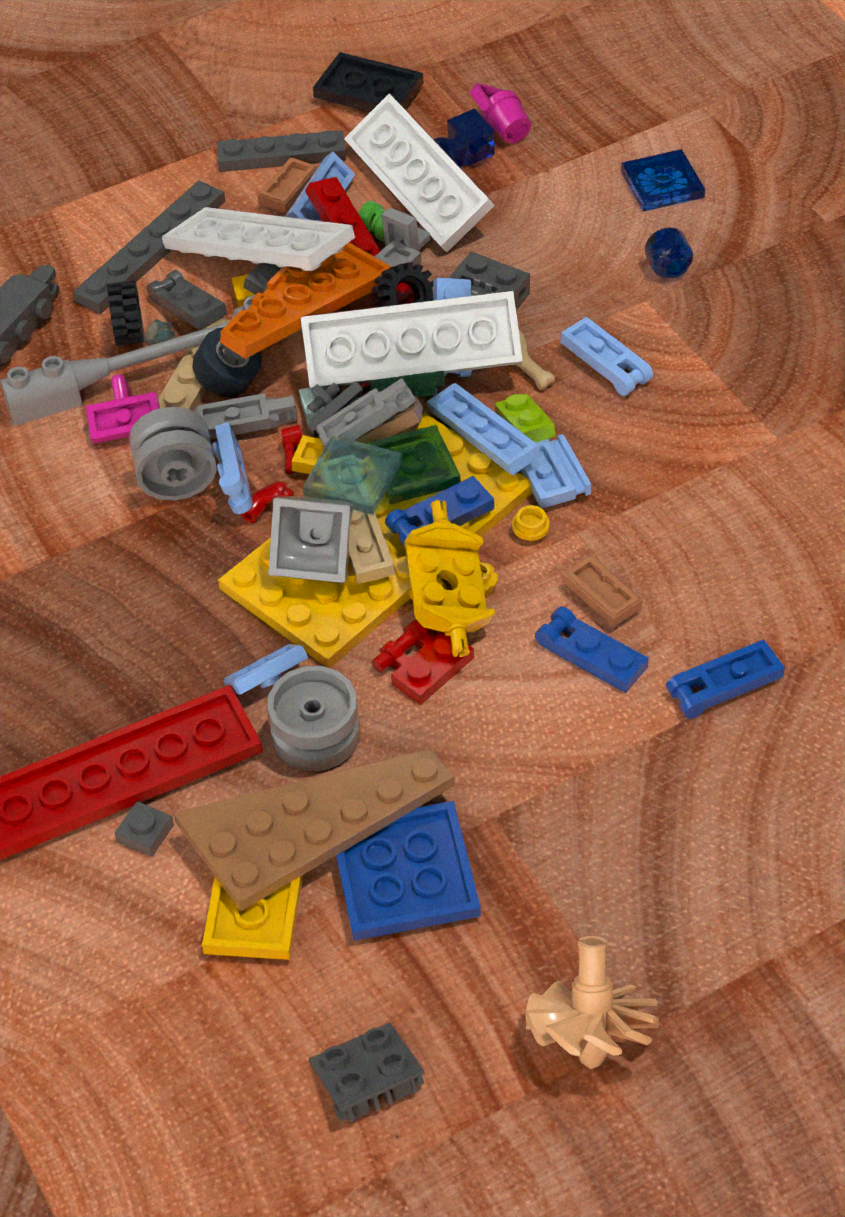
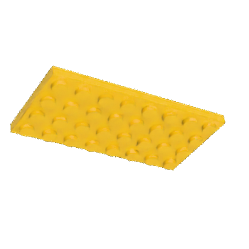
[218,413,532,668]

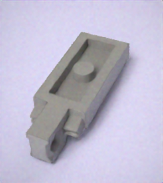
[316,379,416,456]
[195,393,298,440]

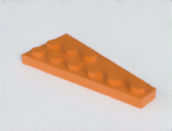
[220,243,391,359]

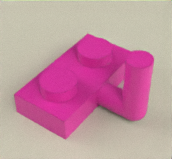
[85,374,160,444]

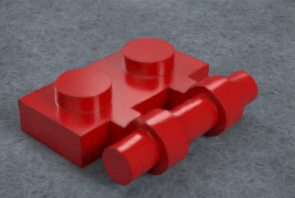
[371,620,474,705]

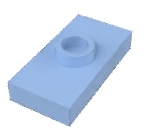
[223,644,308,695]

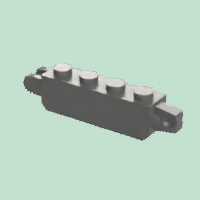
[0,265,59,368]

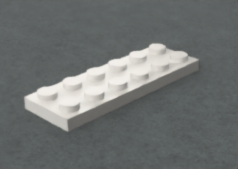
[344,93,495,252]
[162,207,355,271]
[301,291,523,390]

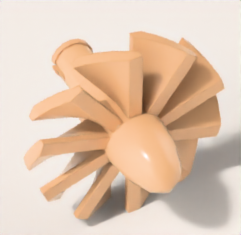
[526,936,659,1069]

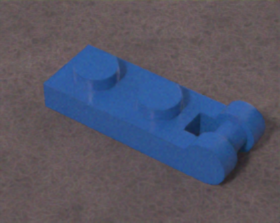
[385,476,494,547]
[535,606,649,693]
[666,639,785,719]

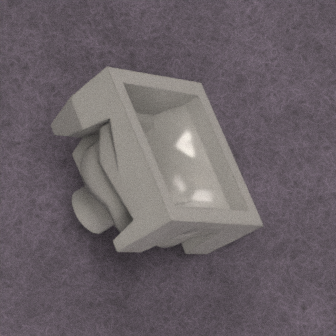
[268,496,353,583]

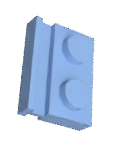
[520,434,591,509]

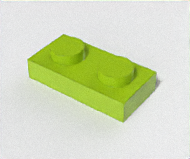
[494,394,556,442]

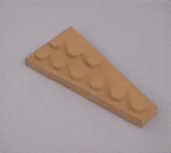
[173,748,455,912]

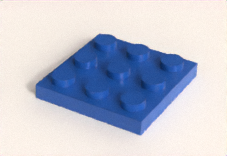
[336,801,481,941]

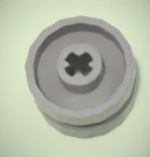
[128,406,217,501]
[267,666,360,771]

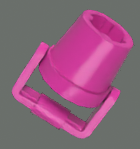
[470,83,531,143]

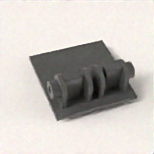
[309,1023,425,1123]

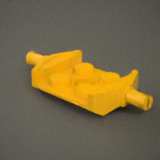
[404,500,495,657]

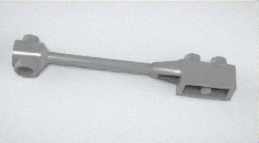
[0,295,255,426]

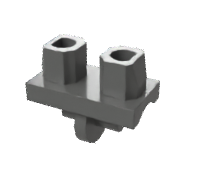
[307,381,363,438]

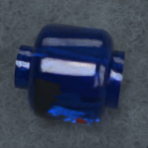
[645,227,693,278]

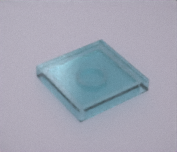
[302,435,402,515]

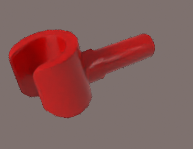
[281,425,302,474]

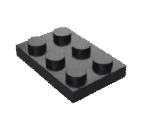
[313,52,424,112]

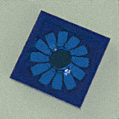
[621,149,705,212]

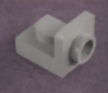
[381,207,430,251]

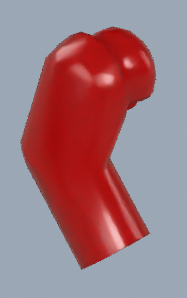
[241,481,294,523]

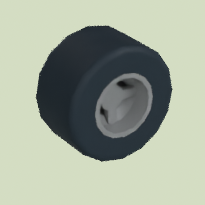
[192,328,262,397]

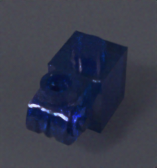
[434,108,495,169]

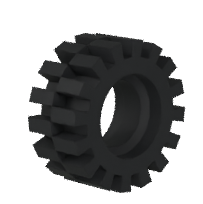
[371,262,433,307]
[107,280,144,346]

